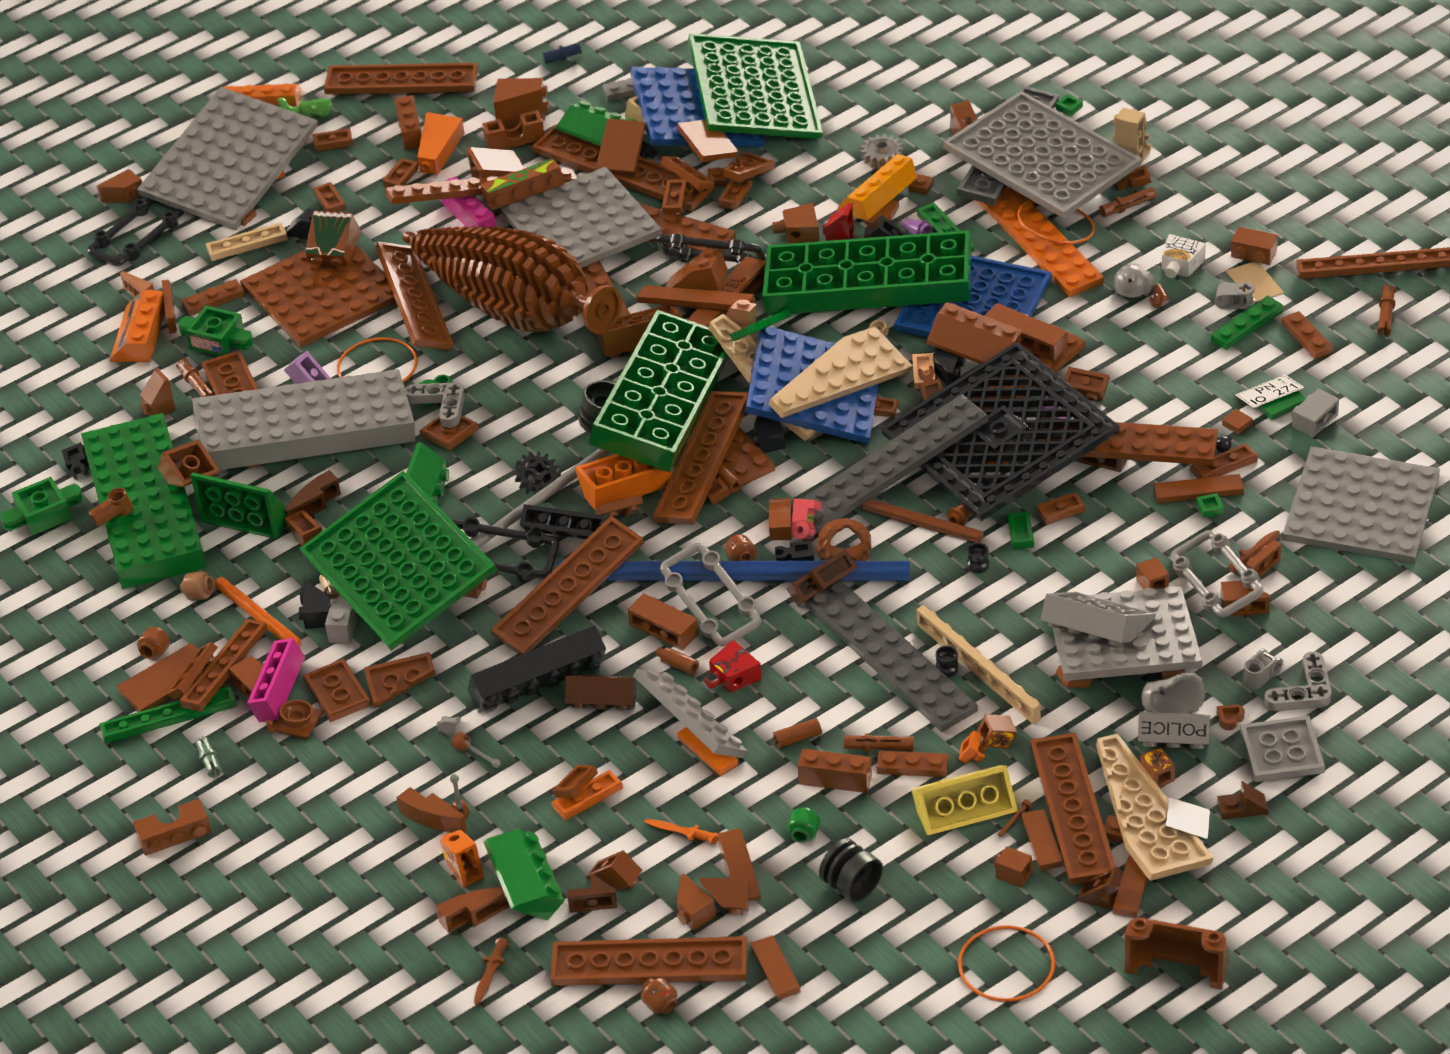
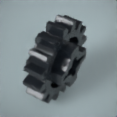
[513,451,561,495]

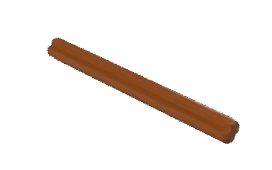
[862,499,984,543]

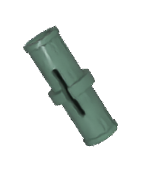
[195,736,222,778]

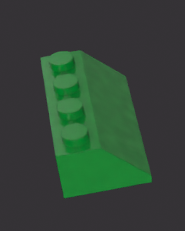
[556,101,637,146]
[406,442,449,507]
[483,829,564,920]

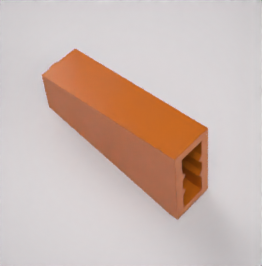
[418,112,465,175]

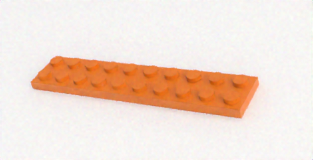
[977,186,1104,297]

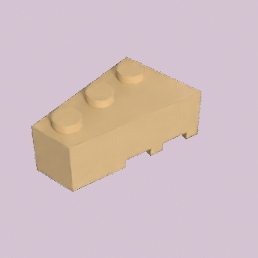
[1113,107,1152,167]

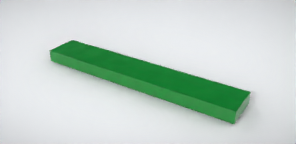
[729,308,792,341]
[99,686,237,744]

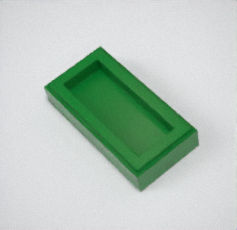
[1259,390,1306,421]
[1007,512,1034,550]

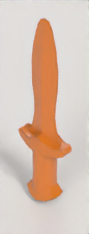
[644,819,718,844]

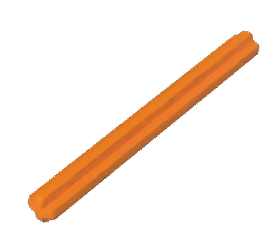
[214,576,302,647]

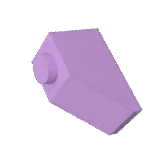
[284,351,331,384]

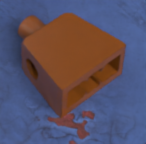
[772,203,820,243]

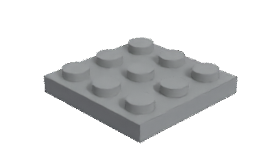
[1240,716,1325,782]

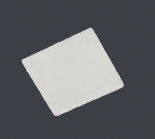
[1166,797,1210,839]

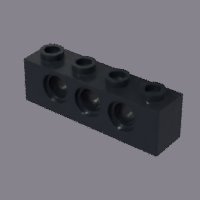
[520,504,609,540]

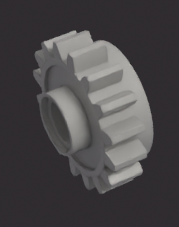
[860,134,903,169]

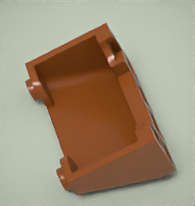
[1125,918,1230,990]

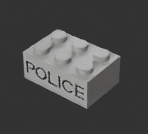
[1138,712,1210,749]

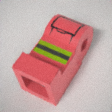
[791,499,822,541]

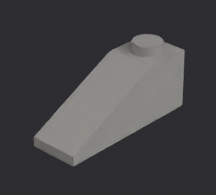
[325,595,358,644]

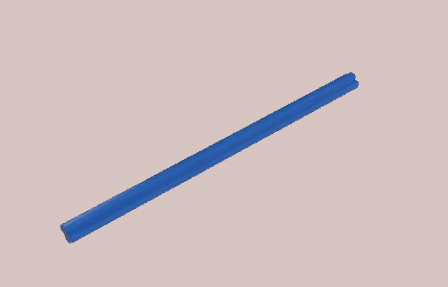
[558,561,910,581]

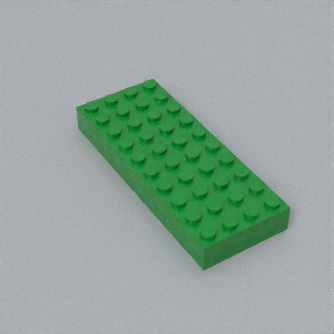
[763,230,972,315]
[589,310,729,472]
[81,413,207,589]

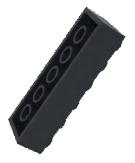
[467,626,606,713]

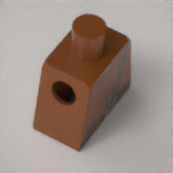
[949,100,978,136]

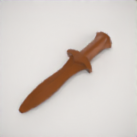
[1229,530,1280,574]
[474,937,509,1005]

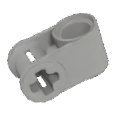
[1215,282,1256,310]
[1243,648,1283,690]

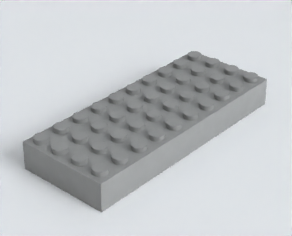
[192,369,415,470]

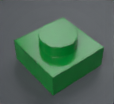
[1056,94,1083,117]
[1196,493,1224,518]

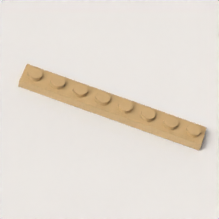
[916,605,1041,725]

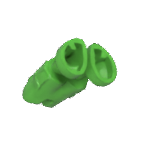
[278,97,332,118]

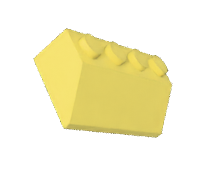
[911,765,1018,835]

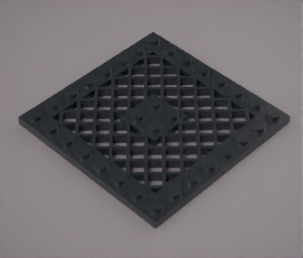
[881,342,1120,522]

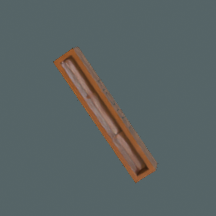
[687,257,766,327]

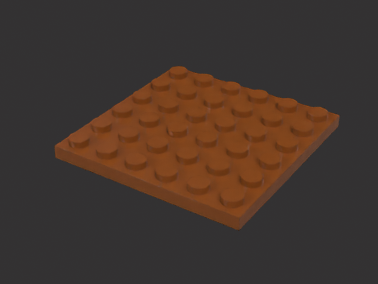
[240,245,396,348]

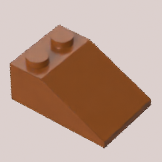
[666,249,728,291]

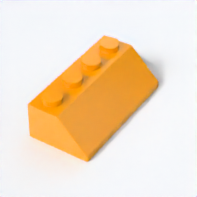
[837,154,917,221]

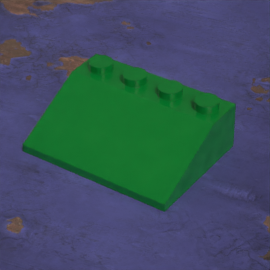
[190,472,287,539]

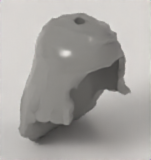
[1114,264,1154,298]
[1141,672,1205,714]

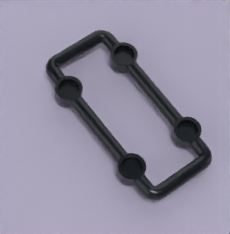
[87,198,184,266]
[655,234,766,265]
[452,517,559,582]

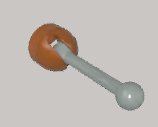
[451,731,501,768]
[450,774,470,819]

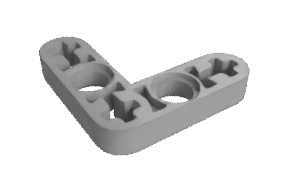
[405,382,465,428]
[1264,651,1331,711]

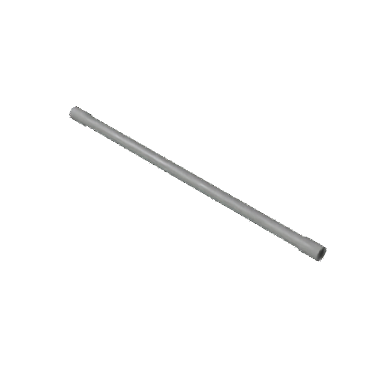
[471,449,611,548]

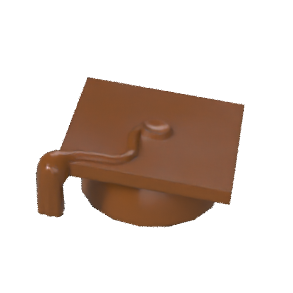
[267,700,323,739]

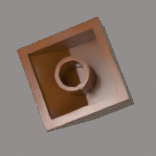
[157,439,220,487]

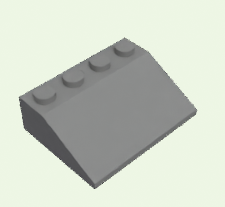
[1041,592,1156,646]

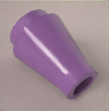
[902,219,933,235]

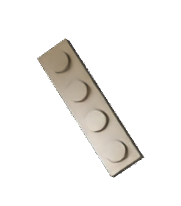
[206,222,288,261]

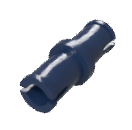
[542,42,582,64]

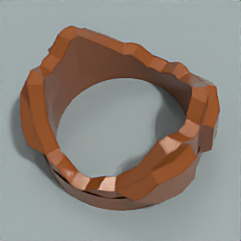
[817,518,872,561]

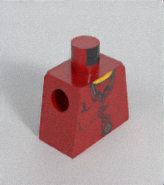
[704,640,762,692]

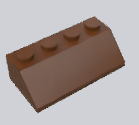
[926,302,1023,364]
[596,305,682,357]

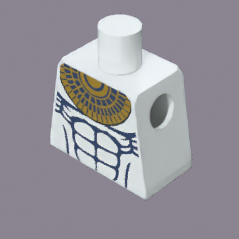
[1162,234,1206,278]

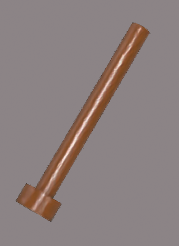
[998,799,1032,837]

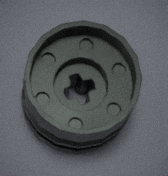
[578,381,616,434]
[819,838,883,903]

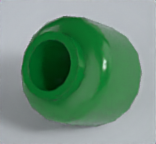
[787,807,820,843]

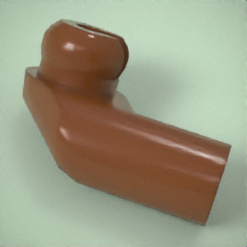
[1149,284,1168,308]

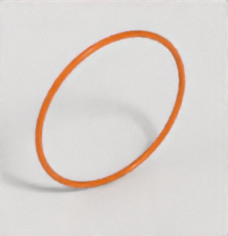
[1017,200,1095,244]
[337,337,418,383]
[958,925,1055,1002]

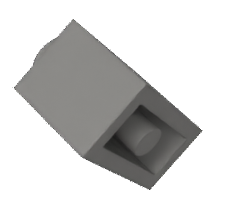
[1291,389,1339,437]

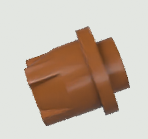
[947,504,972,526]

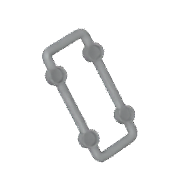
[1170,530,1263,617]
[660,543,761,646]

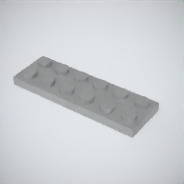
[633,669,748,758]

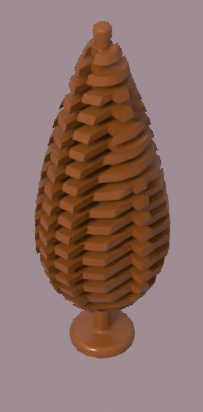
[403,226,622,334]

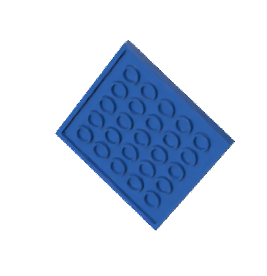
[630,66,765,147]
[894,256,1052,337]
[745,326,878,444]

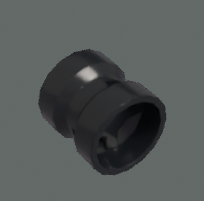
[967,542,989,574]
[935,645,959,678]

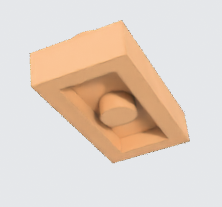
[912,353,935,389]

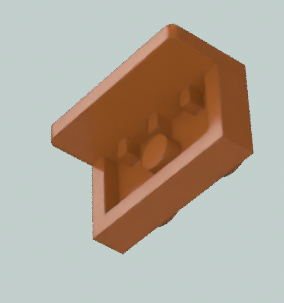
[1064,367,1110,401]

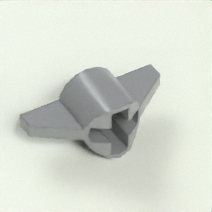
[436,716,461,737]

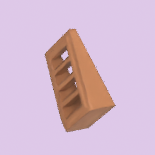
[120,271,155,297]

